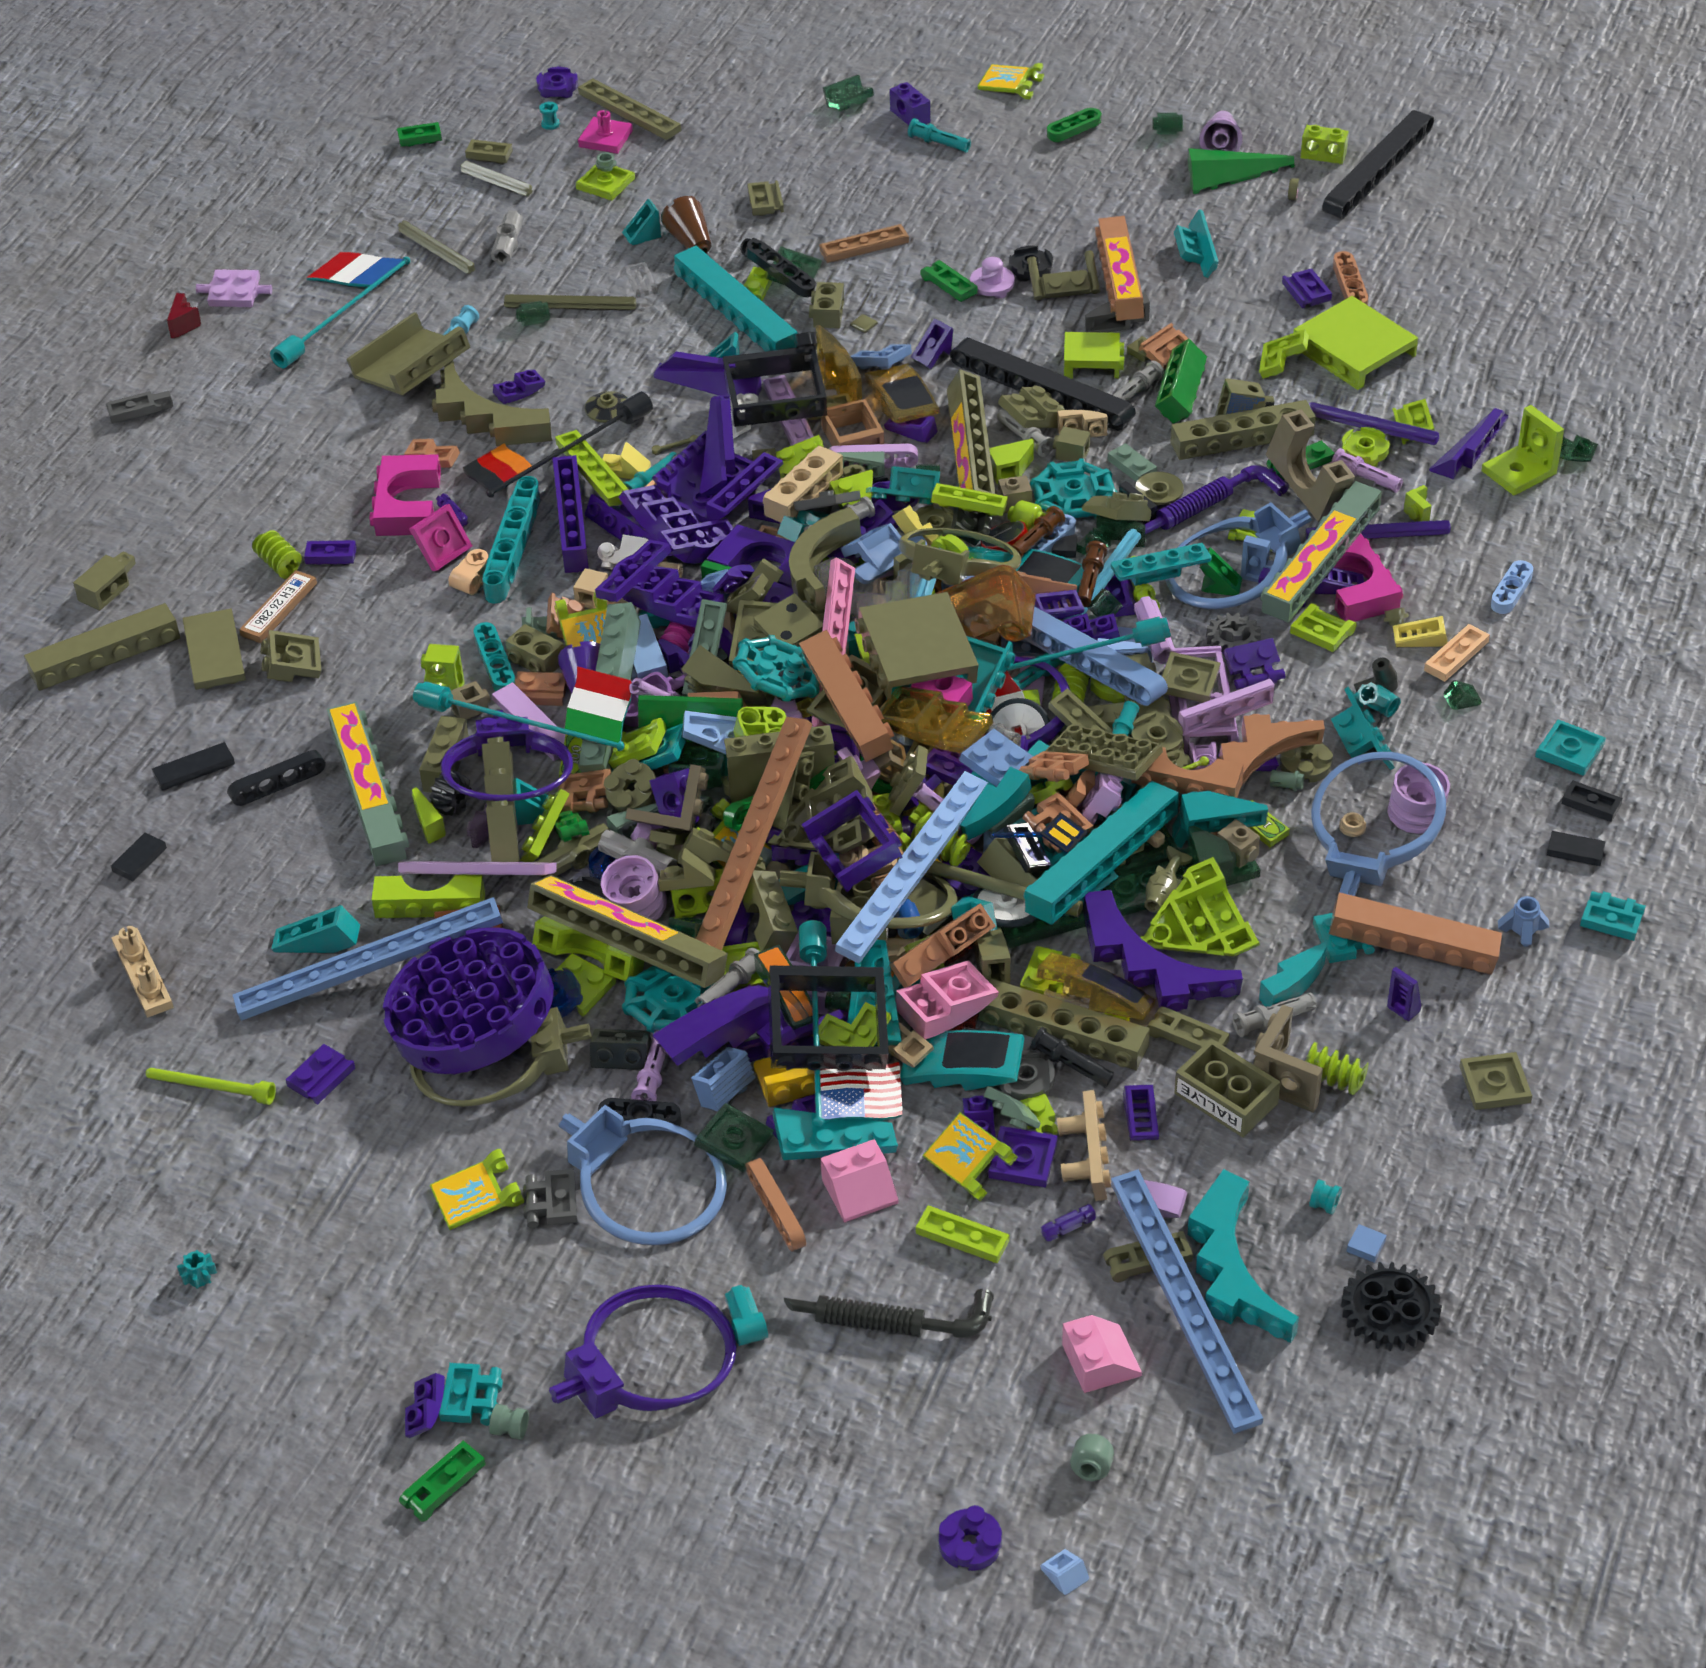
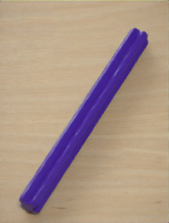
[1309,402,1439,445]
[1305,520,1451,541]

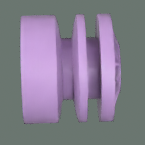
[1387,763,1450,834]
[601,855,667,921]

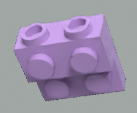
[1076,772,1124,825]

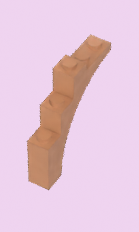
[1203,714,1325,839]

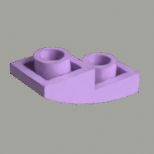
[1118,1180,1187,1218]

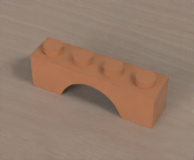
[1131,747,1243,798]

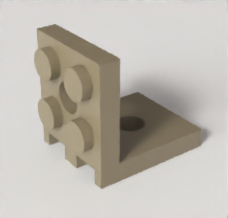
[625,764,709,831]
[1253,1004,1323,1113]

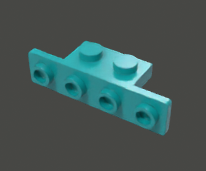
[1173,209,1219,278]
[866,466,952,507]
[1111,543,1211,586]
[1331,686,1395,770]

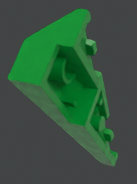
[1187,148,1295,194]

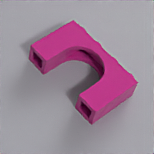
[369,454,441,536]
[1333,533,1403,622]

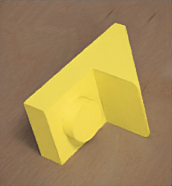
[603,442,651,479]

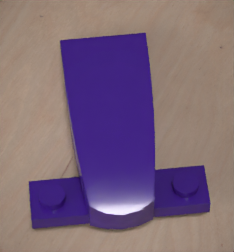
[619,485,733,564]
[595,539,725,628]
[653,984,797,1066]

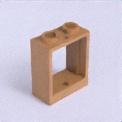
[821,399,884,446]

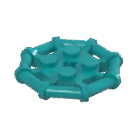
[1029,458,1118,518]
[732,635,820,702]
[622,965,716,1033]

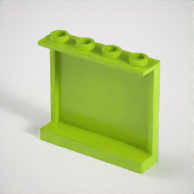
[1293,296,1418,390]

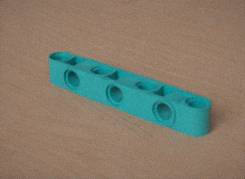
[482,476,540,604]

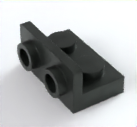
[951,507,992,546]
[590,1029,651,1070]

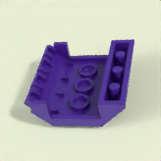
[652,430,783,523]

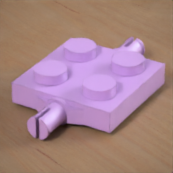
[196,269,272,307]

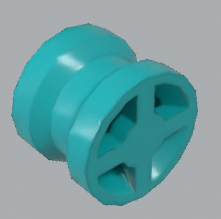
[1309,1179,1342,1215]

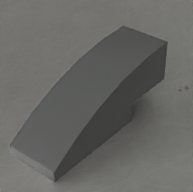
[1085,292,1150,333]

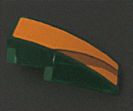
[754,945,819,1030]

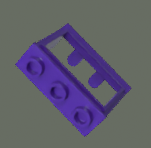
[801,790,903,892]

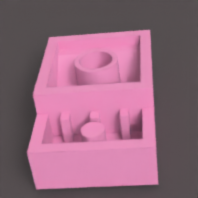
[895,960,999,1039]

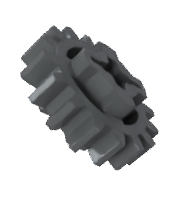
[1206,613,1261,654]

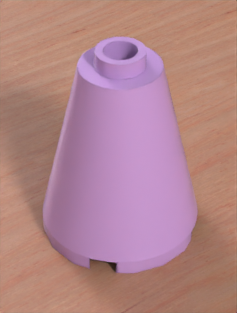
[1199,111,1242,152]

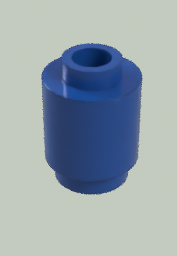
[894,899,924,939]

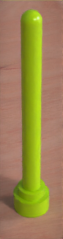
[145,1068,276,1105]

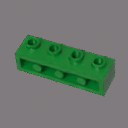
[1155,339,1207,424]

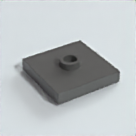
[794,490,861,511]

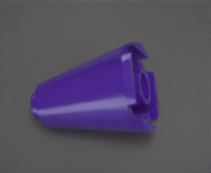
[558,641,600,695]

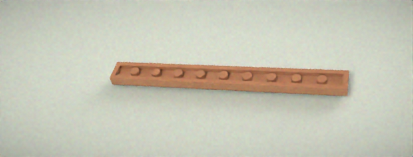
[696,717,813,950]

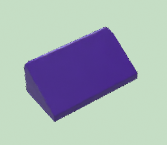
[1103,575,1136,617]

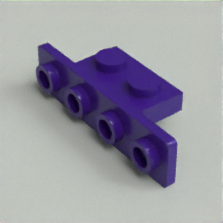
[585,494,656,541]

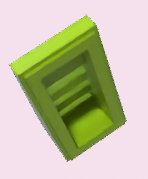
[412,787,446,844]

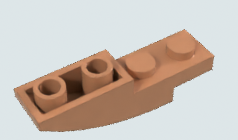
[889,903,996,988]

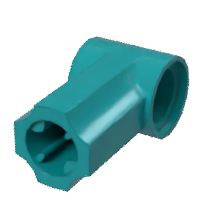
[1358,682,1401,717]
[725,1285,769,1346]

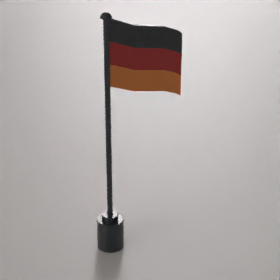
[463,391,653,498]

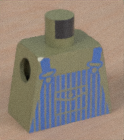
[1215,378,1274,416]

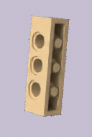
[763,446,843,522]

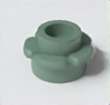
[596,152,617,172]

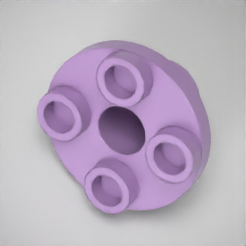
[970,257,1015,299]

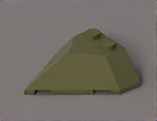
[768,756,875,854]

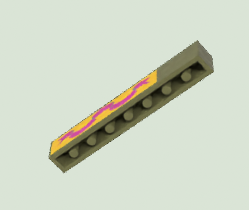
[947,369,995,514]
[527,875,728,988]

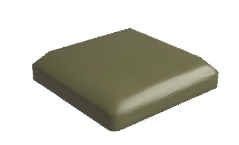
[850,314,878,333]

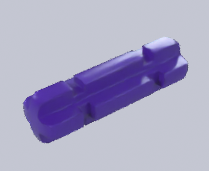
[436,493,468,527]
[1041,1204,1096,1241]

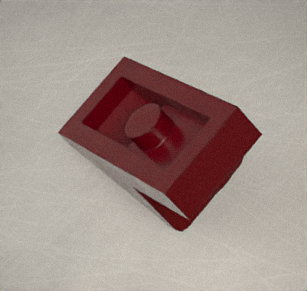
[167,293,201,339]

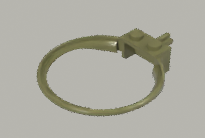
[898,528,1021,585]
[779,852,957,929]
[410,1007,592,1107]

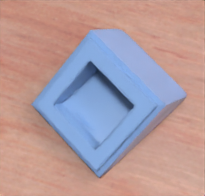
[1040,1549,1089,1595]

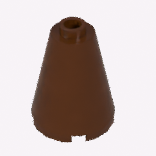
[661,196,712,254]

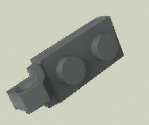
[106,391,174,424]

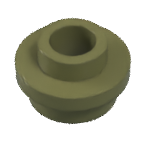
[1383,607,1409,626]

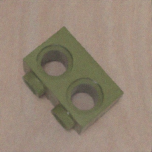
[809,282,844,328]
[505,624,564,673]

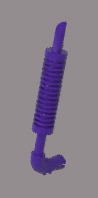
[1143,465,1289,536]

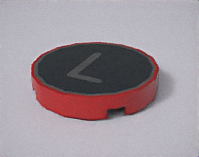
[980,521,1028,552]

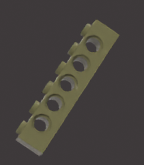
[1170,400,1316,460]
[979,979,1150,1070]

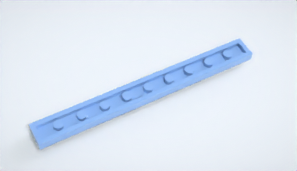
[835,771,988,963]

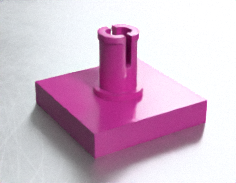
[578,110,633,154]
[409,504,472,571]

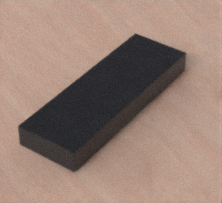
[152,742,235,791]

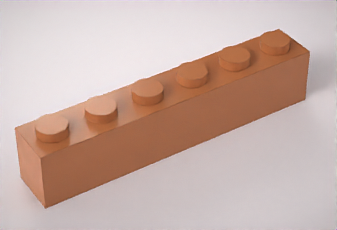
[799,630,894,762]
[1329,892,1502,975]

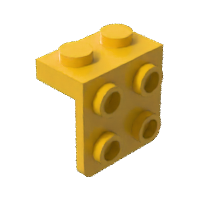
[753,1057,815,1107]

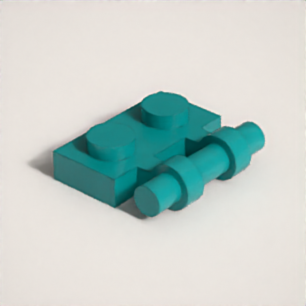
[1580,891,1646,941]
[1313,913,1375,963]
[439,1363,503,1426]

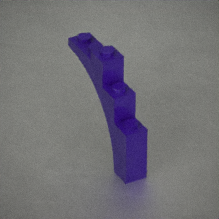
[1082,890,1243,1012]

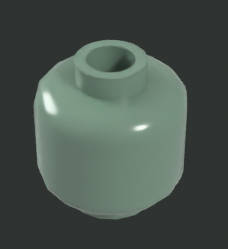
[1070,1434,1114,1481]

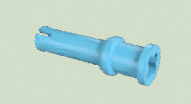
[442,305,480,335]

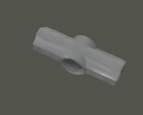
[491,210,523,265]
[598,830,678,877]

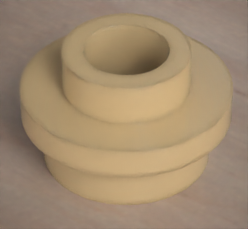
[1339,812,1366,837]

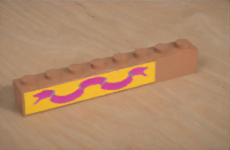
[1095,216,1144,321]

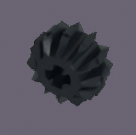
[429,771,472,816]

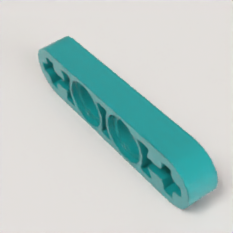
[473,622,515,692]

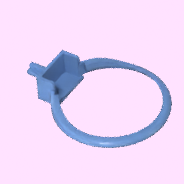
[1165,503,1312,609]
[1311,752,1446,896]
[559,1105,727,1245]

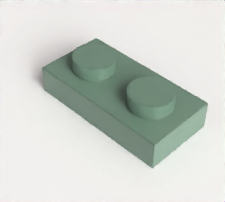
[1107,443,1157,482]

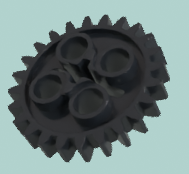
[1341,1262,1442,1351]

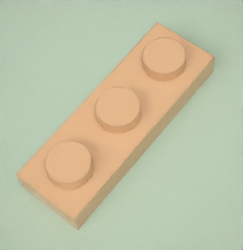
[1424,624,1490,682]

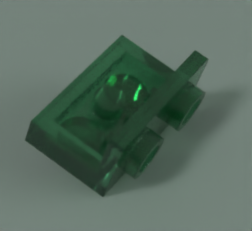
[823,75,874,111]

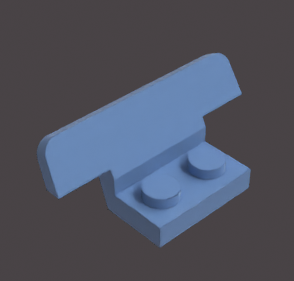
[840,523,927,584]

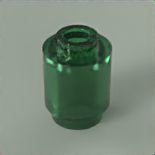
[1152,112,1183,134]
[516,301,550,326]

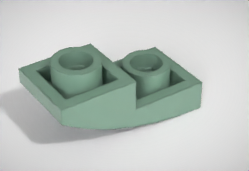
[984,1086,1041,1130]

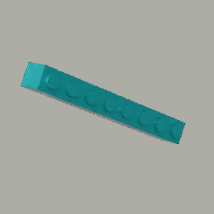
[674,246,798,351]
[1024,781,1178,925]

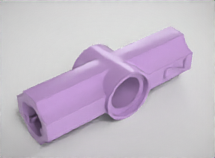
[1134,596,1176,664]

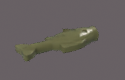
[1145,846,1193,912]

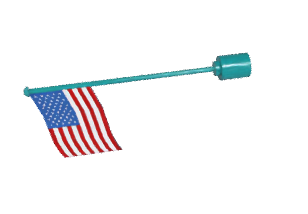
[799,920,902,1127]

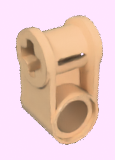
[448,549,488,595]

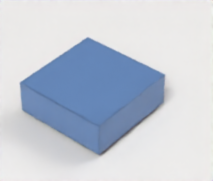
[1346,1224,1387,1263]

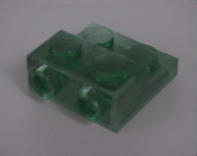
[668,739,726,789]

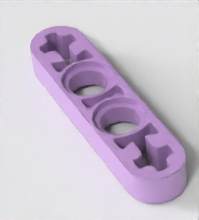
[828,444,918,468]

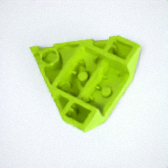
[1140,857,1260,957]

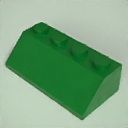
[638,695,743,749]

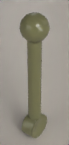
[652,435,698,455]

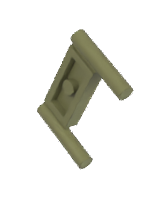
[1027,250,1100,300]

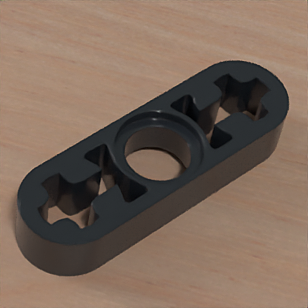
[598,1098,682,1131]

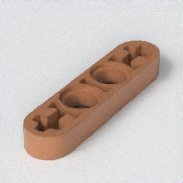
[1333,251,1368,305]
[746,1158,806,1251]

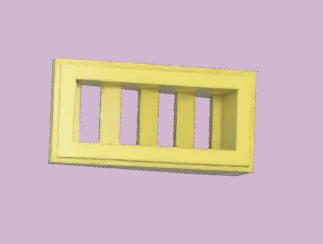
[1393,616,1448,647]

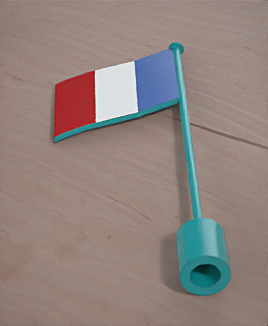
[270,252,411,369]

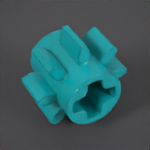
[177,1250,217,1289]

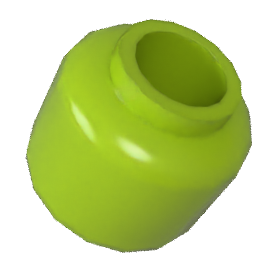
[1007,500,1045,531]

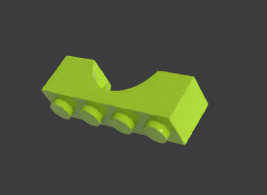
[372,874,485,918]
[532,916,645,981]

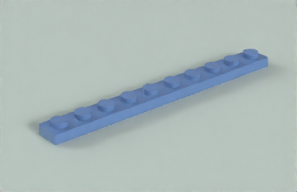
[233,897,503,1021]
[1111,1169,1263,1434]

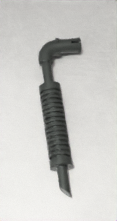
[784,1289,994,1338]

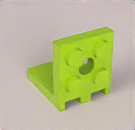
[1481,405,1564,496]

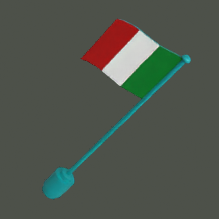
[413,666,632,751]

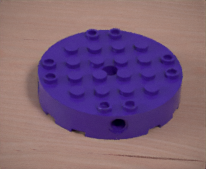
[383,928,554,1075]

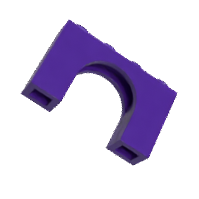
[707,524,823,588]

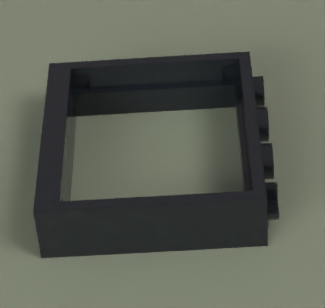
[723,346,827,427]
[768,965,889,1071]

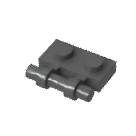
[523,1169,577,1228]

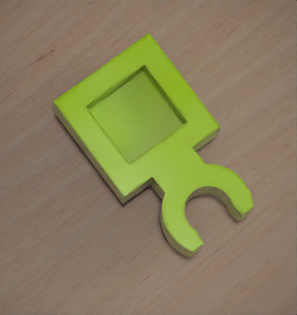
[1020,1094,1058,1138]

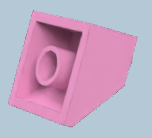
[821,1139,898,1223]
[1062,1315,1142,1393]

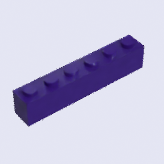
[553,455,589,573]

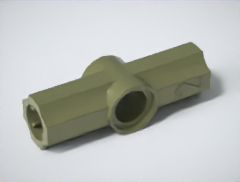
[536,823,610,878]

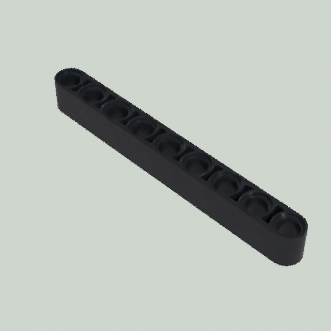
[1322,110,1434,219]
[950,338,1136,431]

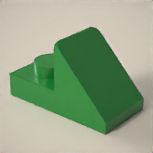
[1199,547,1242,596]

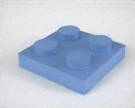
[959,729,1034,787]

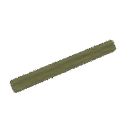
[398,220,475,274]

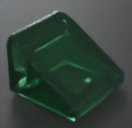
[1443,680,1482,710]

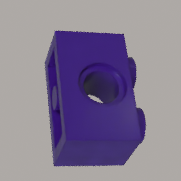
[890,82,931,125]
[649,768,703,822]

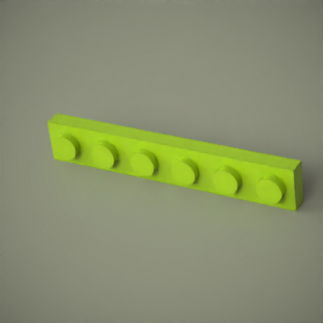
[555,430,629,507]

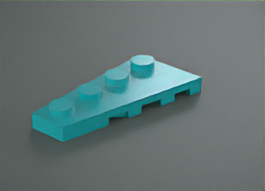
[847,940,902,1046]
[773,1108,898,1160]

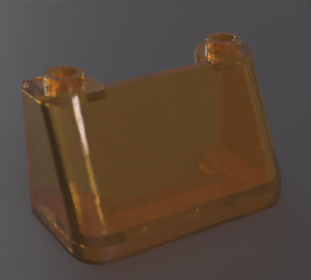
[935,565,1036,641]

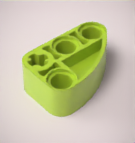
[733,707,786,737]

